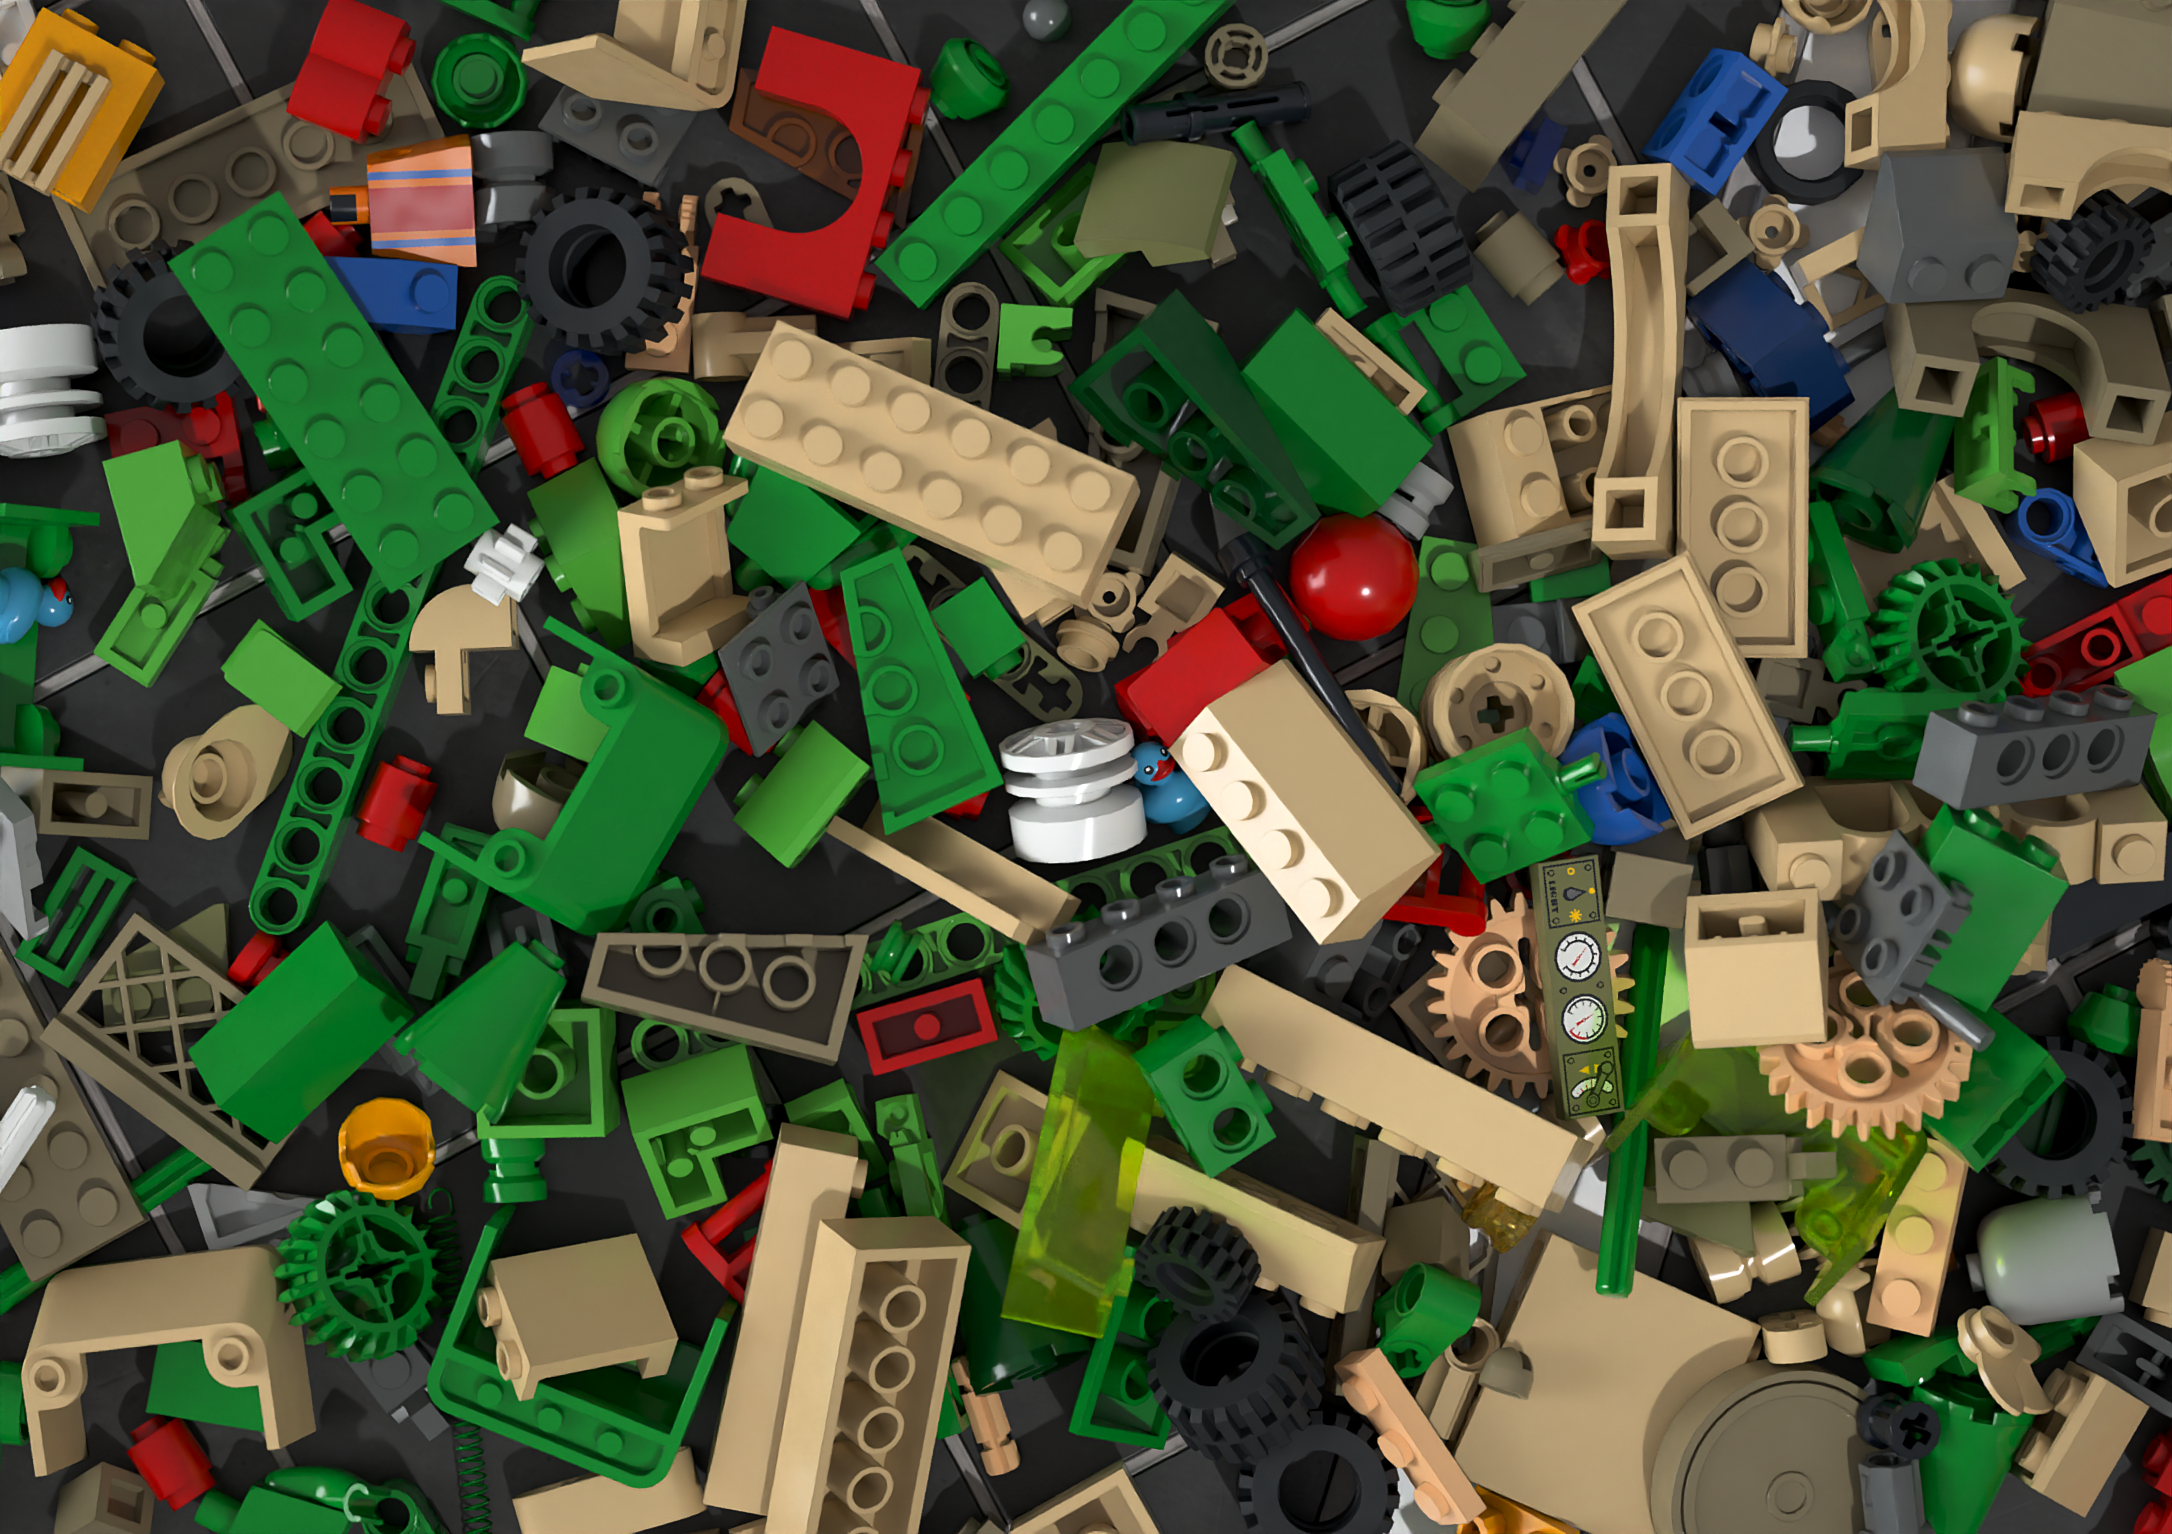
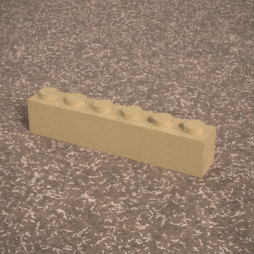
[703,1122,868,1516]

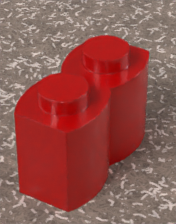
[286,0,416,146]

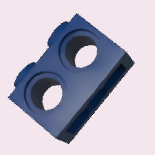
[1640,47,1789,196]

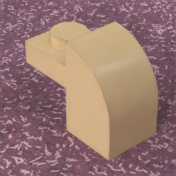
[409,584,519,716]

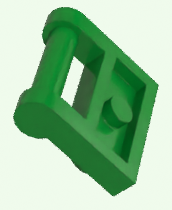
[1361,284,1527,438]

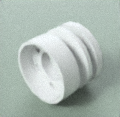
[0,324,108,459]
[998,718,1148,863]

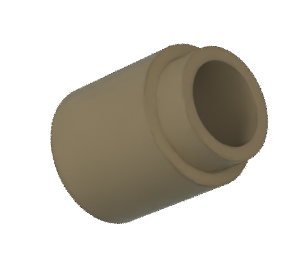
[1473,209,1566,306]

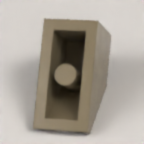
[1,767,153,840]

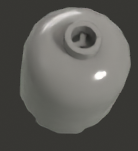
[1965,1184,2124,1325]

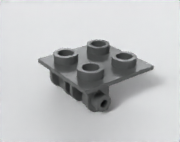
[538,85,699,188]
[717,580,840,757]
[1828,829,1974,1007]

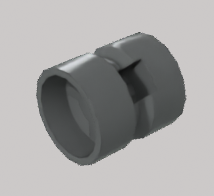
[469,131,557,233]

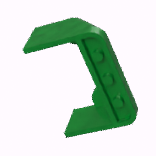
[0,503,100,771]
[417,616,729,938]
[427,1203,739,1489]

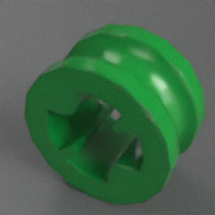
[868,919,924,985]

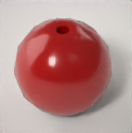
[1288,512,1420,642]

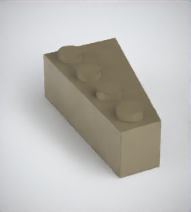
[1414,0,1628,194]
[1088,287,1226,578]
[581,933,869,1066]

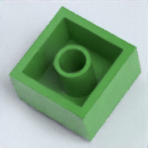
[477,999,620,1139]

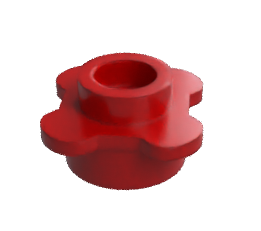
[1554,219,1612,285]

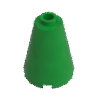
[392,938,568,1124]
[1908,1371,2036,1534]

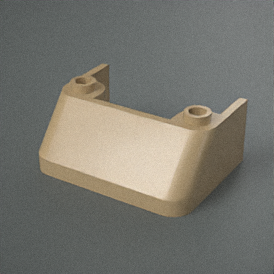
[521,0,747,111]
[21,1244,316,1477]

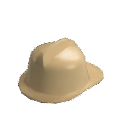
[158,704,293,840]

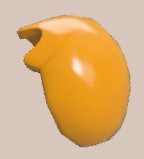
[339,1097,436,1200]

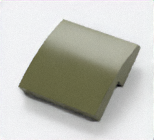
[1073,141,1237,267]

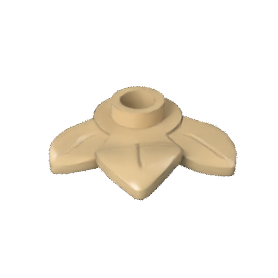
[1957,1306,2054,1416]

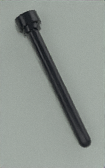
[1216,531,1402,797]

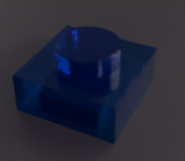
[1509,118,1568,195]

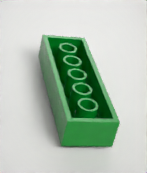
[167,190,500,594]

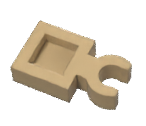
[1123,550,1227,663]

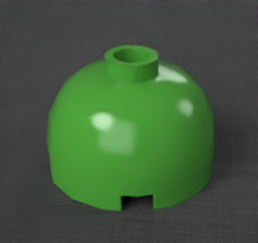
[595,376,727,500]

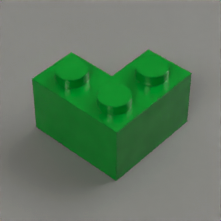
[223,464,354,622]

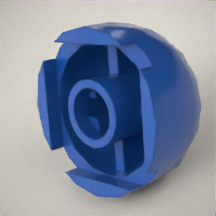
[1556,712,1672,847]

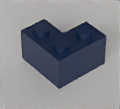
[1685,257,1856,436]

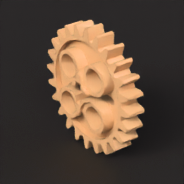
[1424,889,1635,1099]
[1756,950,1973,1141]

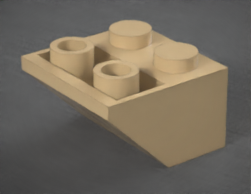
[1684,888,1829,1049]
[2009,1360,2150,1518]

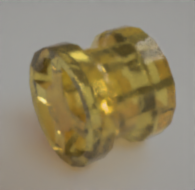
[1461,1180,1538,1254]

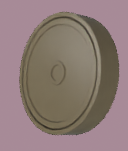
[1650,1359,1892,1534]

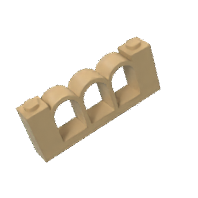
[1743,775,2168,901]

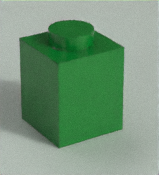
[930,577,1027,682]

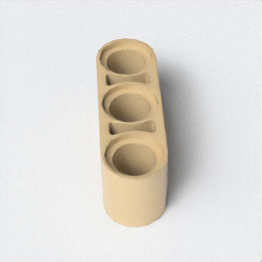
[512,1446,708,1534]

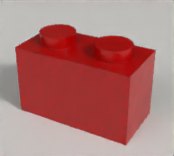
[856,976,1000,1076]

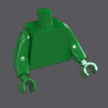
[725,454,919,593]
[193,1466,391,1534]

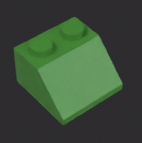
[102,440,225,601]
[732,720,874,868]

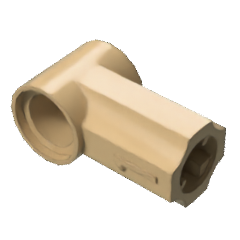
[691,312,818,382]
[1410,1315,1500,1442]

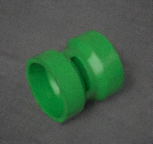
[481,1138,548,1203]

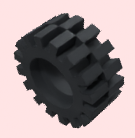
[2029,190,2154,314]
[1134,1206,1261,1324]

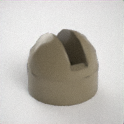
[1478,1347,1534,1400]

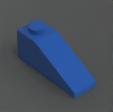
[323,256,458,335]

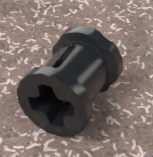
[1857,1391,1941,1460]

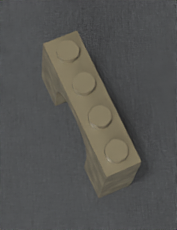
[1882,288,2172,446]

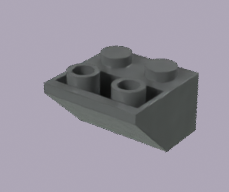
[1246,898,1429,1032]

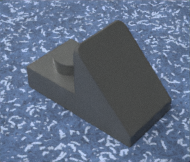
[1491,597,1591,666]

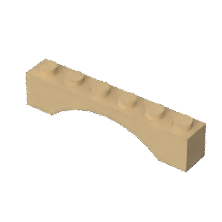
[1592,163,1690,560]

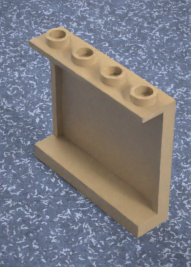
[1444,1227,1762,1534]

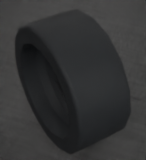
[1747,79,1865,206]

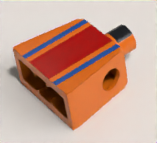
[329,134,477,267]

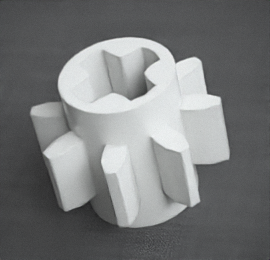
[464,523,545,607]

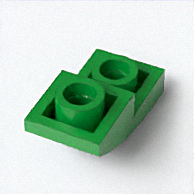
[1862,1325,1979,1387]

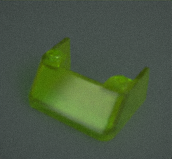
[1001,1024,1164,1339]
[1603,1025,1928,1307]

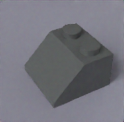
[1856,147,2019,304]

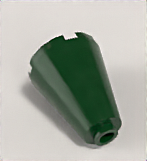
[1808,385,1957,554]
[955,1210,1093,1397]

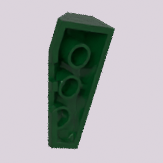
[1067,289,1321,550]

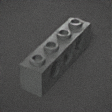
[1912,684,2157,810]
[1024,853,1293,1032]

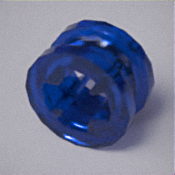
[551,349,611,409]

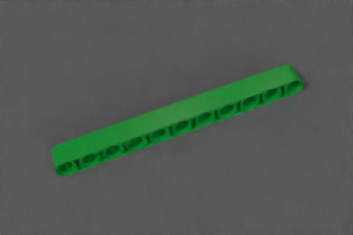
[248,275,536,935]

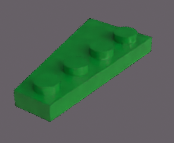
[840,546,1005,836]

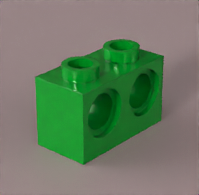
[1131,1013,1276,1179]

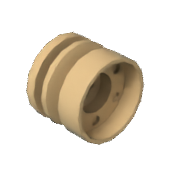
[1419,643,1575,764]

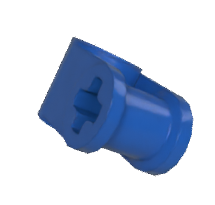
[2002,488,2108,589]

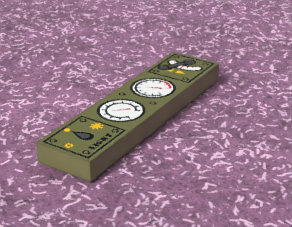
[1529,853,1625,1121]

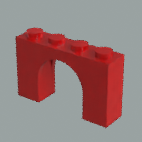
[700,26,931,322]

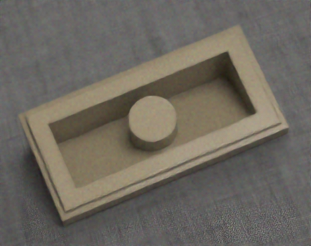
[1467,519,1602,593]

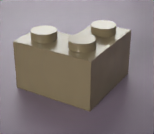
[1599,812,1703,930]

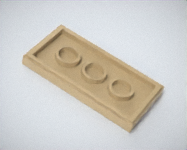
[1676,397,1809,658]
[1571,549,1805,840]

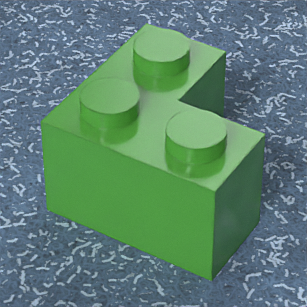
[527,457,632,651]
[621,1043,774,1220]

